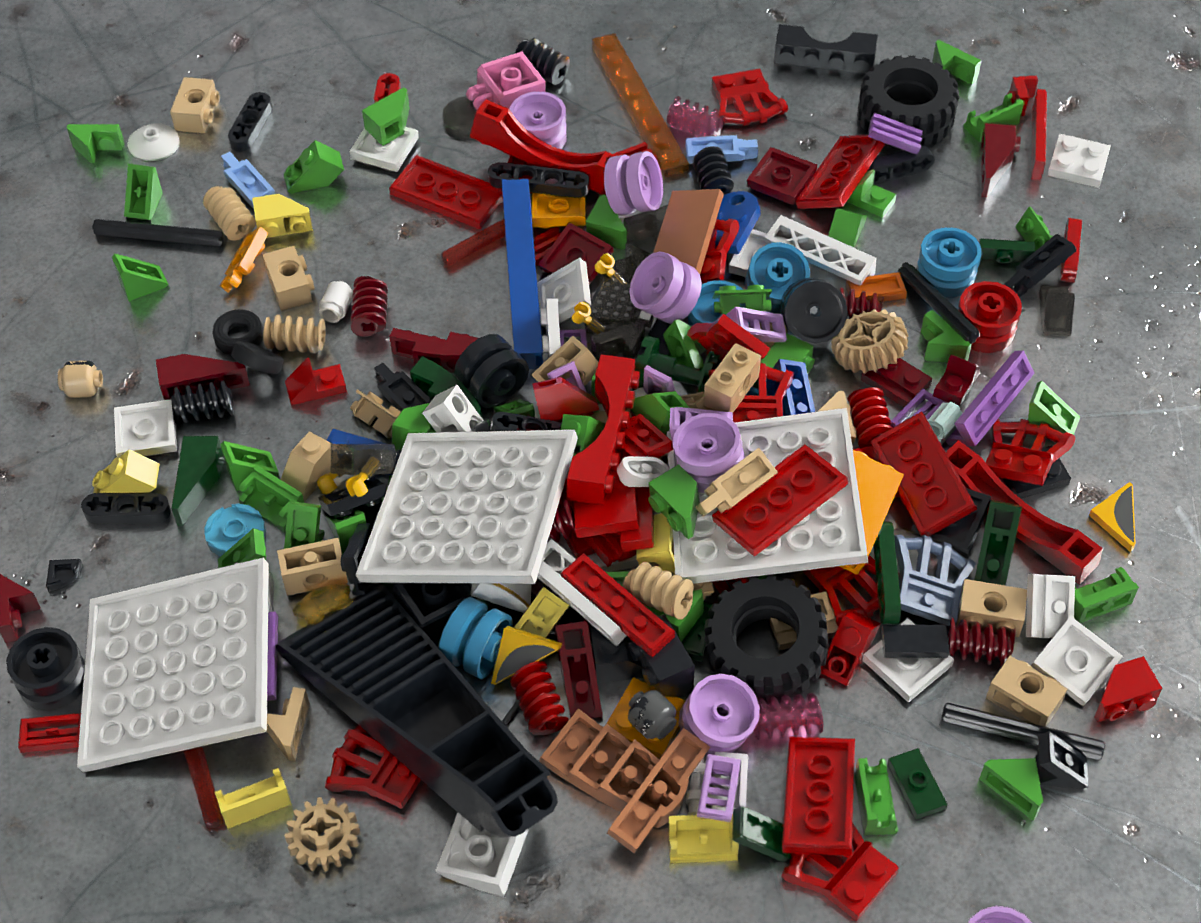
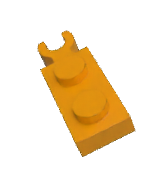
[220,226,268,293]

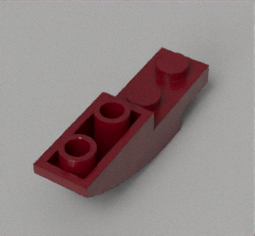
[389,328,478,373]

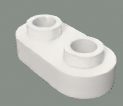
[617,456,670,487]

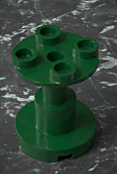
[633,336,720,393]

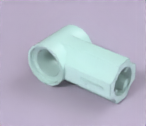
[928,401,963,445]

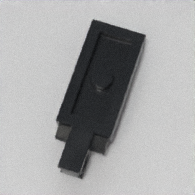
[1004,234,1077,297]
[374,363,432,412]

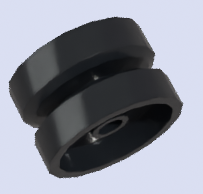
[780,277,848,344]
[454,334,529,408]
[6,627,85,711]

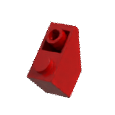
[532,377,599,422]
[821,610,881,686]
[1094,656,1163,722]

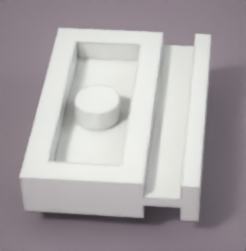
[540,298,561,358]
[1026,574,1075,638]

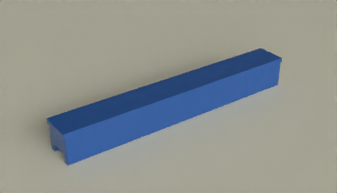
[502,179,543,369]

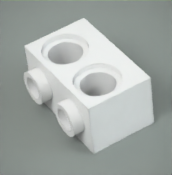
[422,385,484,433]

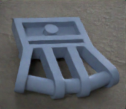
[894,535,976,626]

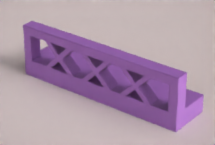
[946,350,1034,446]

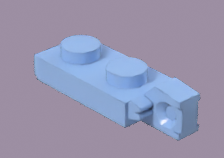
[685,135,758,164]
[221,151,275,209]

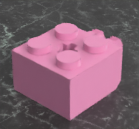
[465,52,546,110]

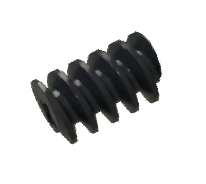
[515,38,570,85]
[693,146,734,195]
[171,380,235,424]

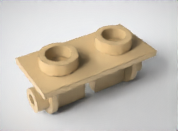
[350,389,401,439]

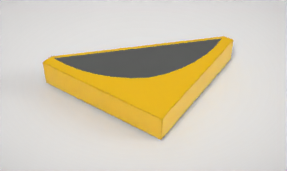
[1089,482,1136,552]
[491,626,562,685]

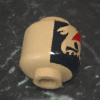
[58,360,103,398]

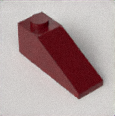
[981,123,1021,198]
[156,354,250,400]
[554,621,603,719]

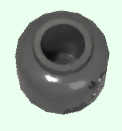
[628,690,677,739]

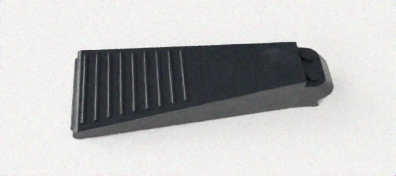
[275,582,557,837]

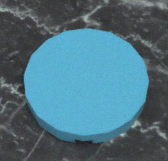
[204,503,266,557]

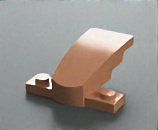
[539,709,710,853]

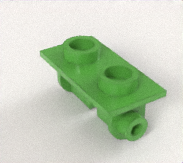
[1015,207,1053,251]
[712,285,772,316]

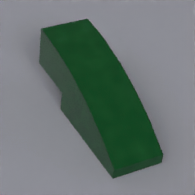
[410,356,482,418]

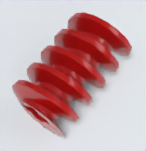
[847,387,892,448]
[510,661,569,736]

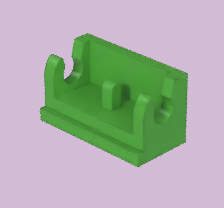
[963,93,1024,142]
[238,465,304,532]
[1074,567,1139,623]
[854,758,898,836]

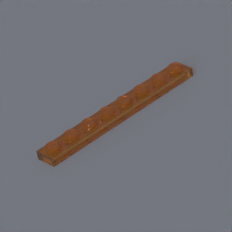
[592,33,689,178]

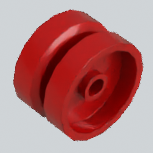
[958,281,1022,353]

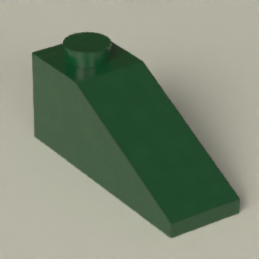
[171,436,226,526]
[974,500,1023,586]

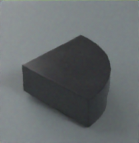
[46,559,83,592]

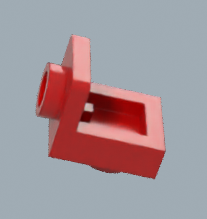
[1008,75,1038,116]

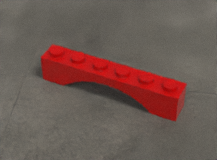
[470,99,617,195]
[567,354,640,504]
[946,440,1103,585]

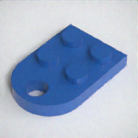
[715,191,761,254]

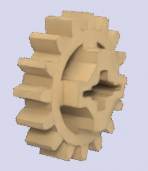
[285,797,360,871]

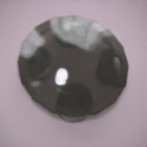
[442,96,477,137]

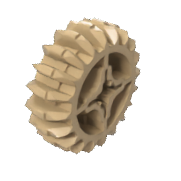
[831,309,908,374]

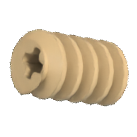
[203,186,256,241]
[263,315,326,354]
[623,562,694,620]

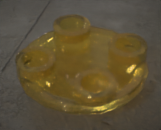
[292,583,352,624]

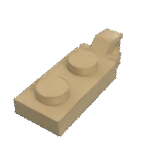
[695,448,778,517]

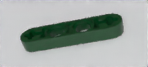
[873,521,901,624]

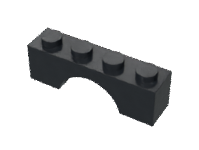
[774,24,878,73]

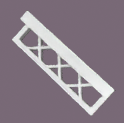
[764,215,877,286]
[537,539,627,646]

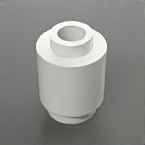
[319,281,353,323]

